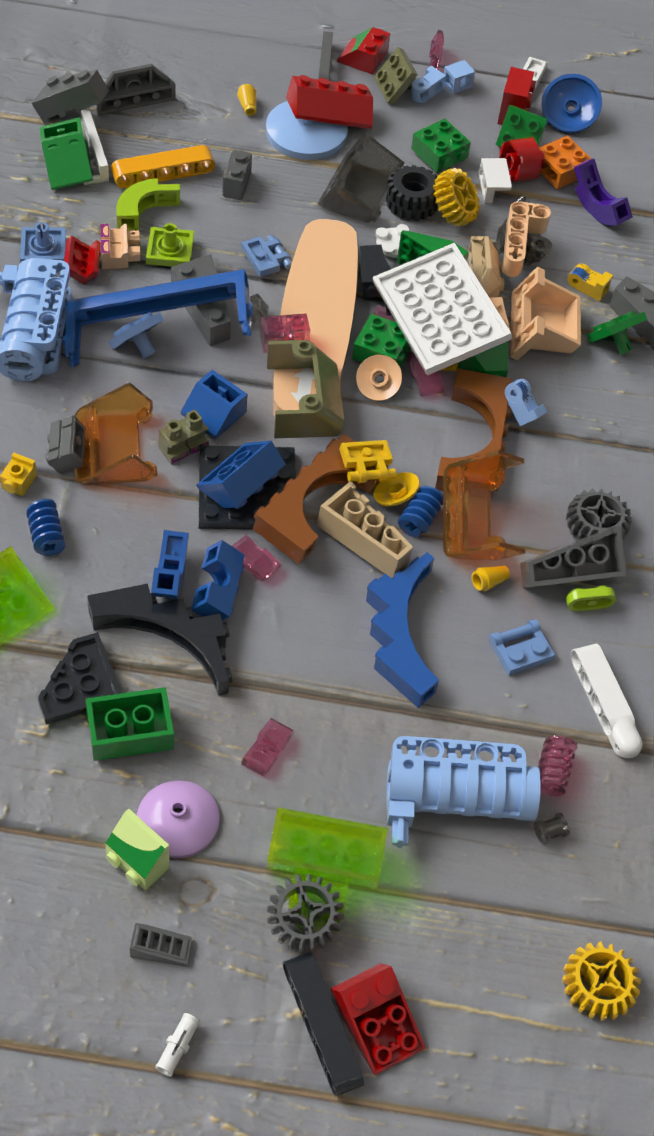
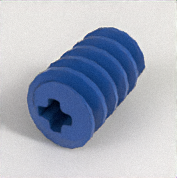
[398,486,445,538]
[26,499,65,556]

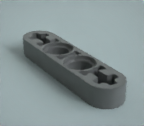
[319,31,333,80]

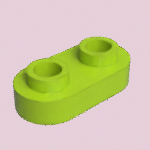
[566,586,617,611]

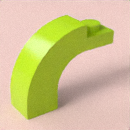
[116,178,180,231]

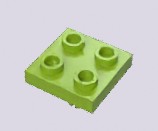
[146,223,194,267]

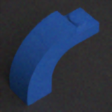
[151,530,189,599]

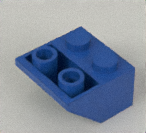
[181,370,248,439]

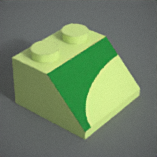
[105,809,170,891]

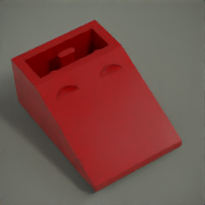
[330,963,426,1075]

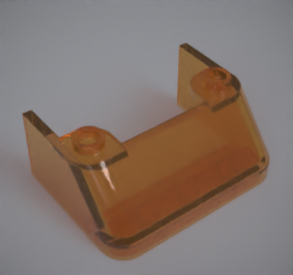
[443,450,526,560]

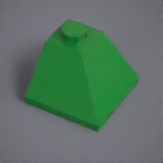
[457,341,508,377]

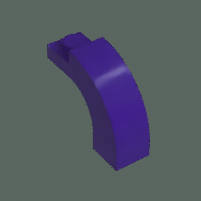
[574,159,633,225]

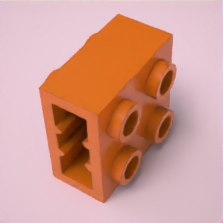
[539,135,592,189]

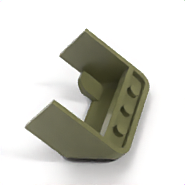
[267,340,345,439]

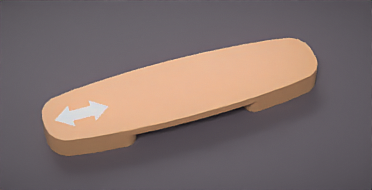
[273,219,358,416]

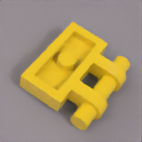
[339,440,396,483]

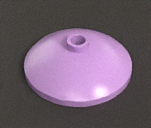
[137,780,220,858]

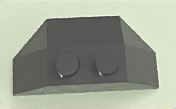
[96,64,176,116]

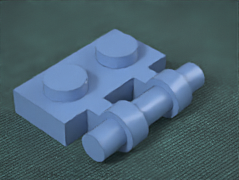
[241,235,292,277]

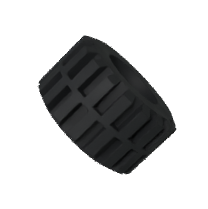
[386,165,438,221]

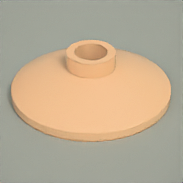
[356,355,402,401]

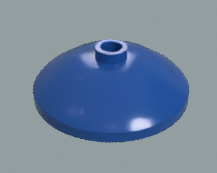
[541,74,602,133]

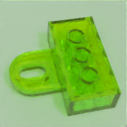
[266,807,388,933]

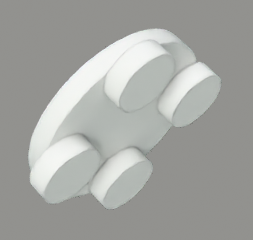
[375,224,409,258]

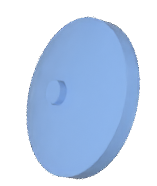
[266,101,348,160]

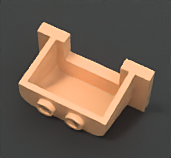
[510,267,581,361]

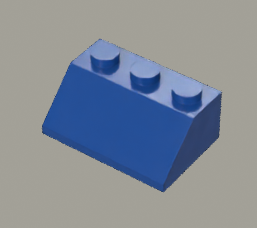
[196,440,286,509]

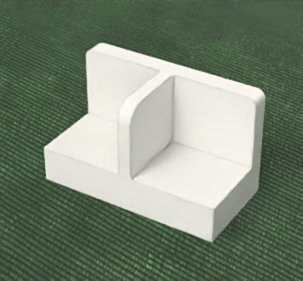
[479,158,512,203]

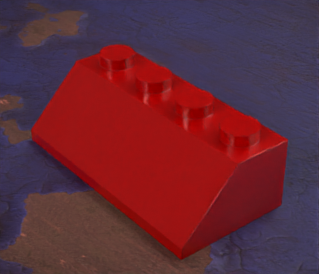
[286,75,373,129]

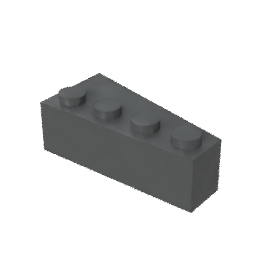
[171,254,231,346]
[520,526,627,587]

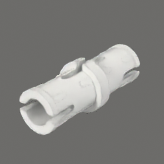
[155,1013,200,1077]

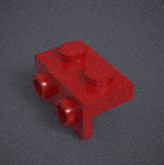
[64,235,101,285]

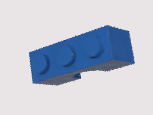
[191,540,245,620]

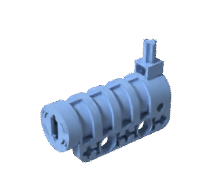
[0,258,72,381]
[386,736,540,848]

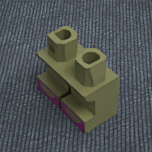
[159,410,209,464]

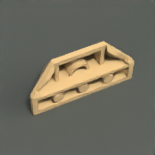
[468,236,504,298]

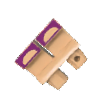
[100,224,140,269]

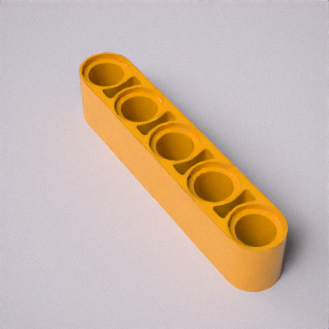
[110,145,216,188]

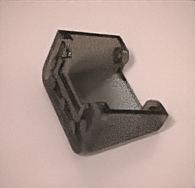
[317,132,405,223]

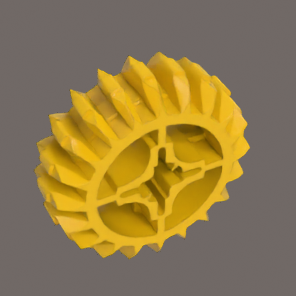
[433,168,480,226]
[562,941,641,1021]

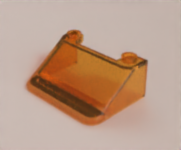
[74,383,158,485]

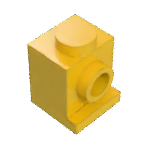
[0,452,37,496]

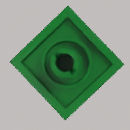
[495,105,549,147]
[586,310,648,355]

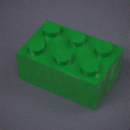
[85,687,174,761]

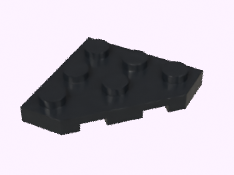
[37,632,121,725]

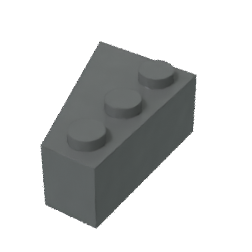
[31,70,109,124]

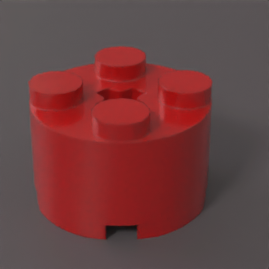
[499,137,545,182]

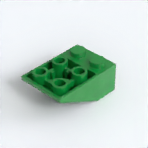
[39,118,93,190]
[397,230,469,265]

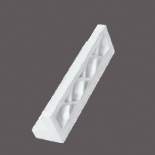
[81,109,109,185]

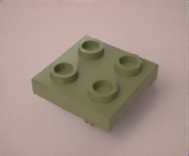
[374,47,417,105]

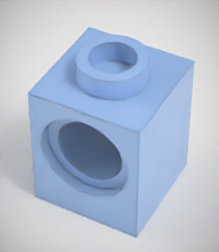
[444,60,475,94]

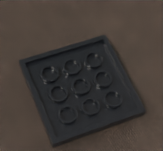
[198,445,296,529]

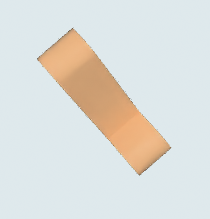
[502,202,551,277]

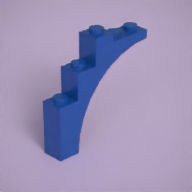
[366,552,439,708]

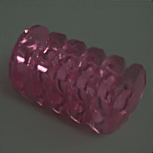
[538,735,578,796]

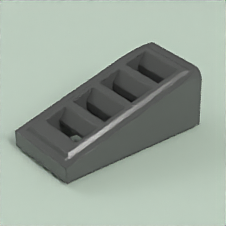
[130,923,193,966]

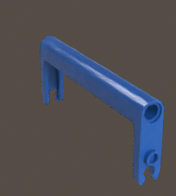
[62,269,254,367]

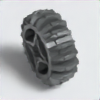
[566,488,632,540]
[267,874,344,953]

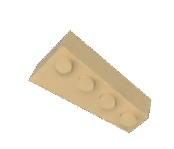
[316,481,413,578]

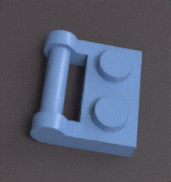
[489,619,555,676]

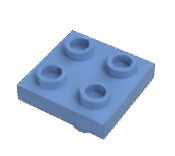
[20,222,66,263]
[109,312,164,359]

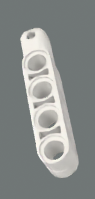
[571,643,643,758]

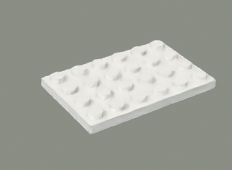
[373,243,512,375]

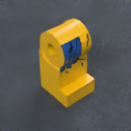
[567,264,613,301]

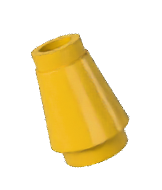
[237,84,257,116]
[471,565,510,592]

